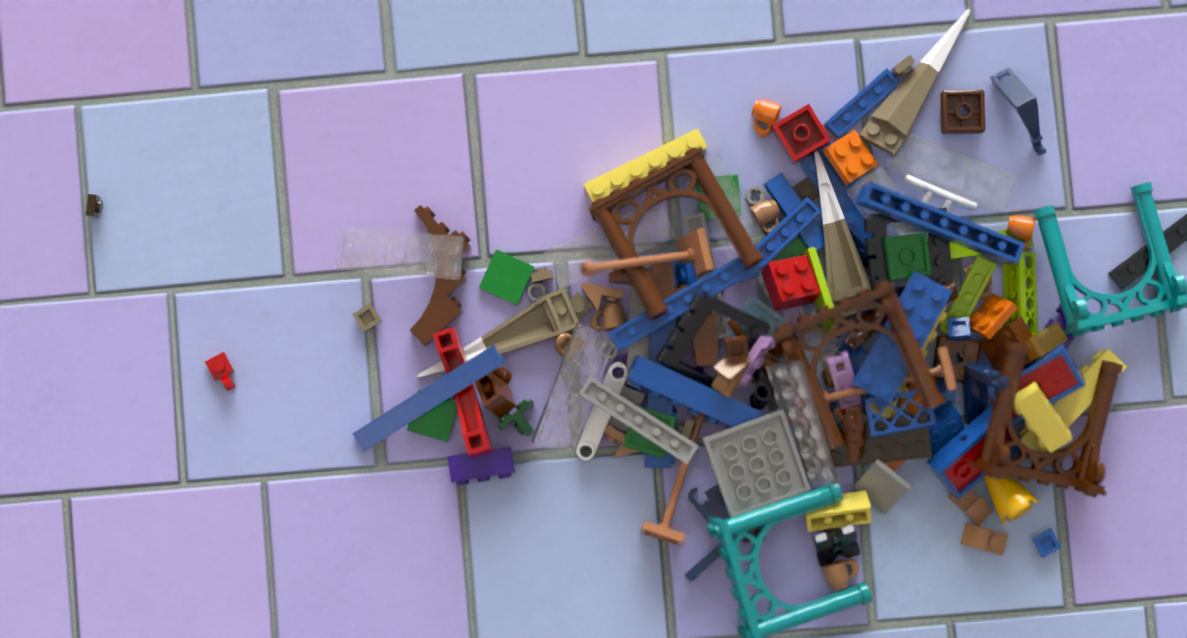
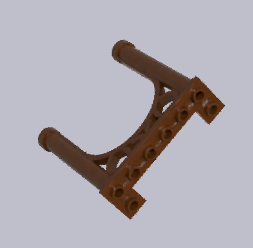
[588,147,764,321]
[771,279,945,451]
[972,341,1123,498]

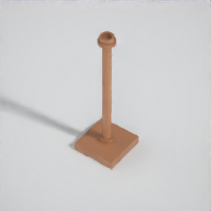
[580,228,714,278]
[823,347,957,406]
[640,413,707,546]

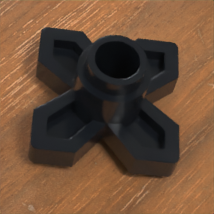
[750,365,793,409]
[813,524,860,566]

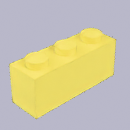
[1013,382,1072,453]
[804,490,872,532]

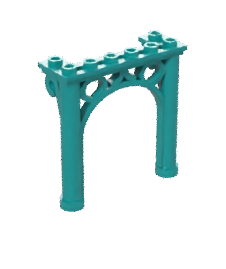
[1033,182,1187,337]
[707,481,872,638]

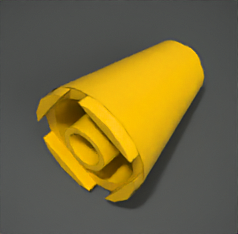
[984,475,1039,525]

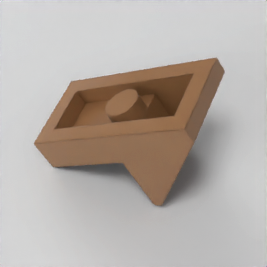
[581,282,624,312]
[711,357,751,398]
[604,425,639,458]
[947,490,993,526]
[961,523,1008,555]

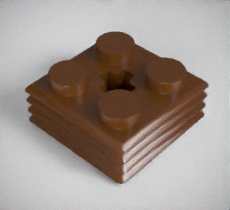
[940,90,985,134]
[932,335,981,383]

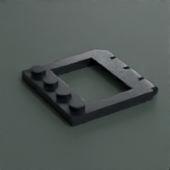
[864,208,953,299]
[656,292,771,393]

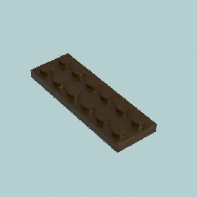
[799,414,932,471]

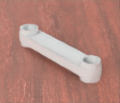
[576,362,628,460]

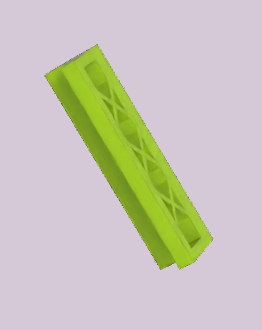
[1003,252,1038,337]

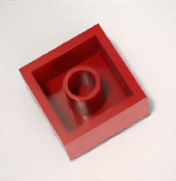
[772,104,831,165]
[761,255,821,311]

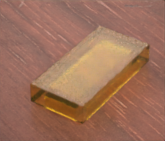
[1025,321,1068,359]

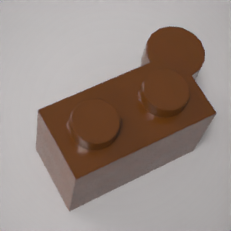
[474,367,516,419]

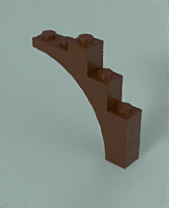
[410,205,471,347]
[609,262,718,367]

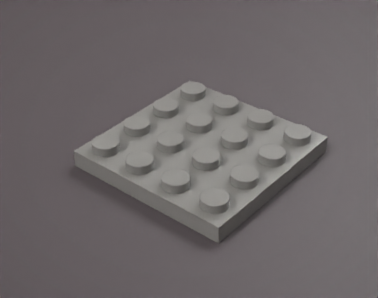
[702,409,811,518]

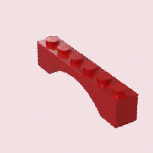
[433,327,494,458]

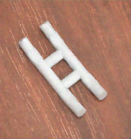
[904,175,977,213]

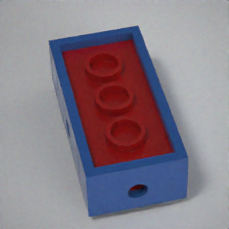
[988,343,1085,425]
[927,406,1021,500]

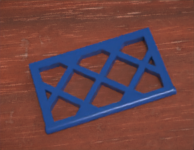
[865,389,937,437]

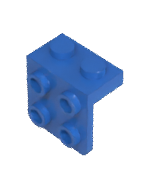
[923,401,965,456]

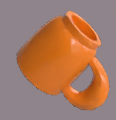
[751,100,782,137]
[1006,215,1036,252]

